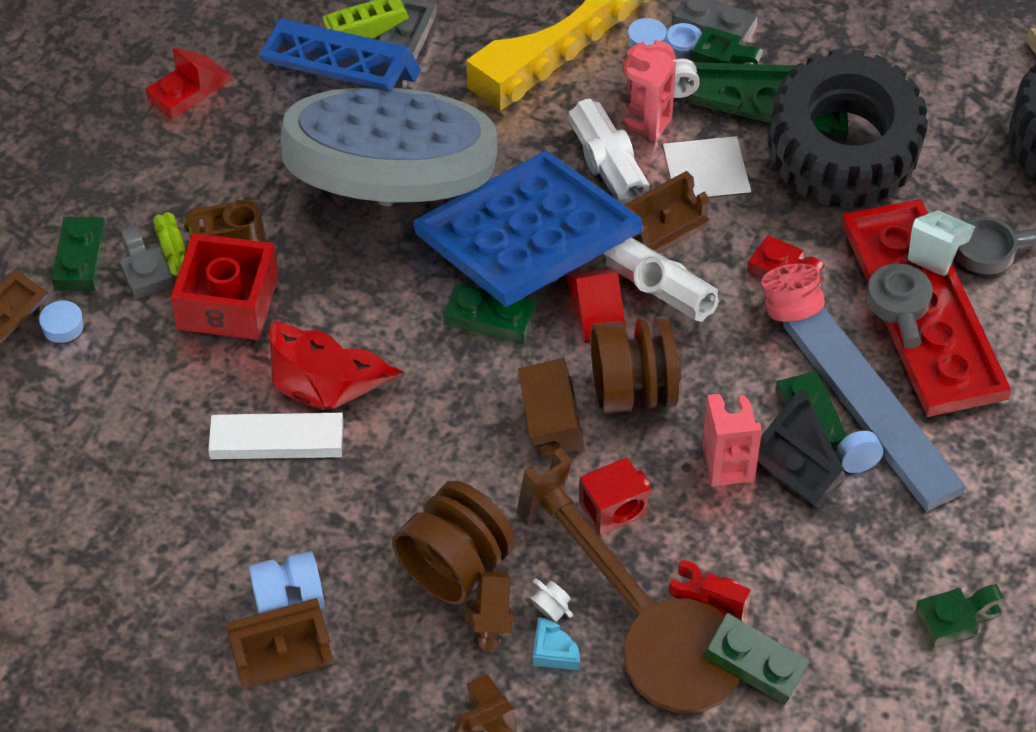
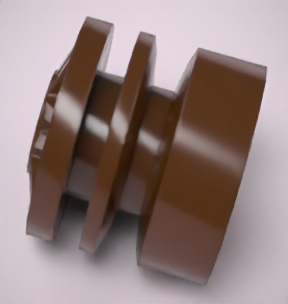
[590,316,681,415]
[392,481,516,605]

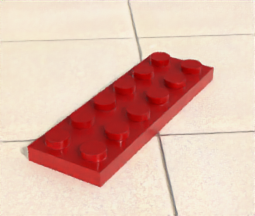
[842,199,1012,417]

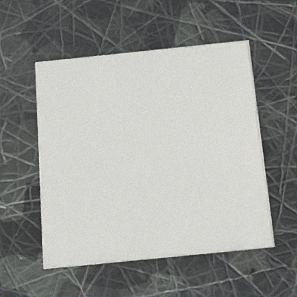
[663,136,751,197]

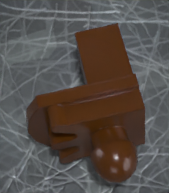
[465,571,515,653]
[454,674,517,732]

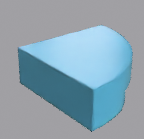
[533,617,580,671]

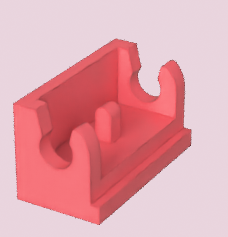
[624,48,676,143]
[702,394,762,487]

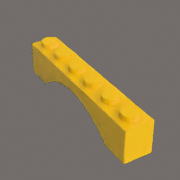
[466,0,650,111]

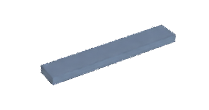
[783,307,965,512]

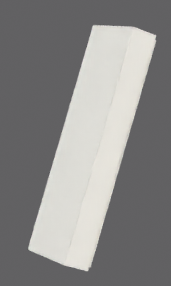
[209,413,343,459]

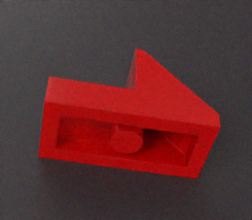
[146,47,232,120]

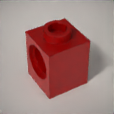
[579,457,652,535]

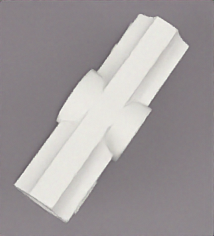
[568,98,650,205]
[604,237,720,322]

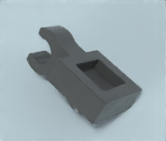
[119,224,174,300]

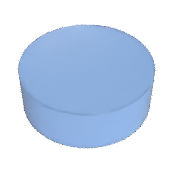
[628,18,667,48]
[665,23,702,60]
[39,301,84,343]
[836,431,883,473]

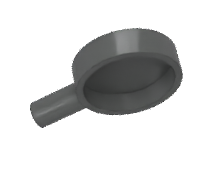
[955,216,1036,275]
[866,264,933,349]

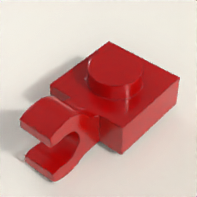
[747,235,825,287]
[669,560,751,622]

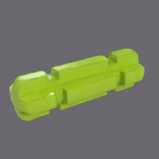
[153,212,186,282]

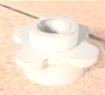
[528,578,573,622]

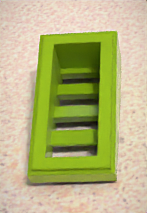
[322,0,410,39]

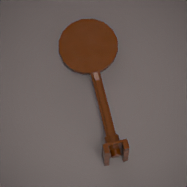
[516,448,740,714]

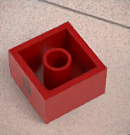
[171,233,279,340]

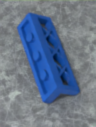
[259,18,421,92]

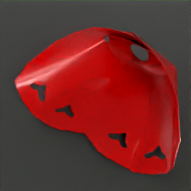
[269,320,405,410]

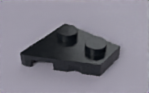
[757,388,846,510]

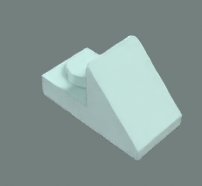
[908,210,975,276]

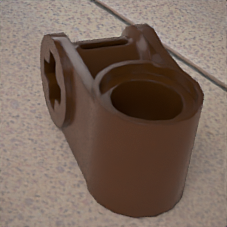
[183,199,266,247]

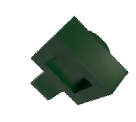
[692,27,764,64]
[916,584,1005,648]

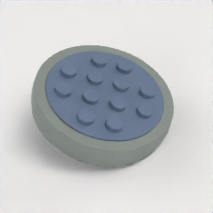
[280,87,497,206]

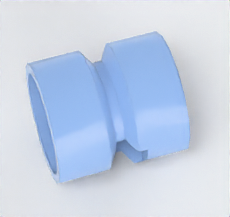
[248,550,325,614]

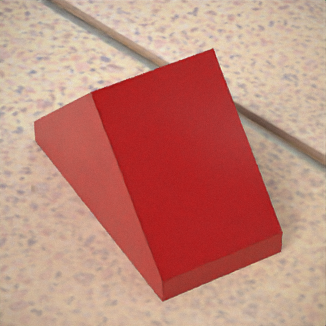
[566,267,626,343]

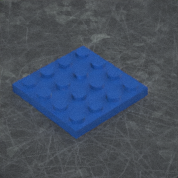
[413,150,643,307]

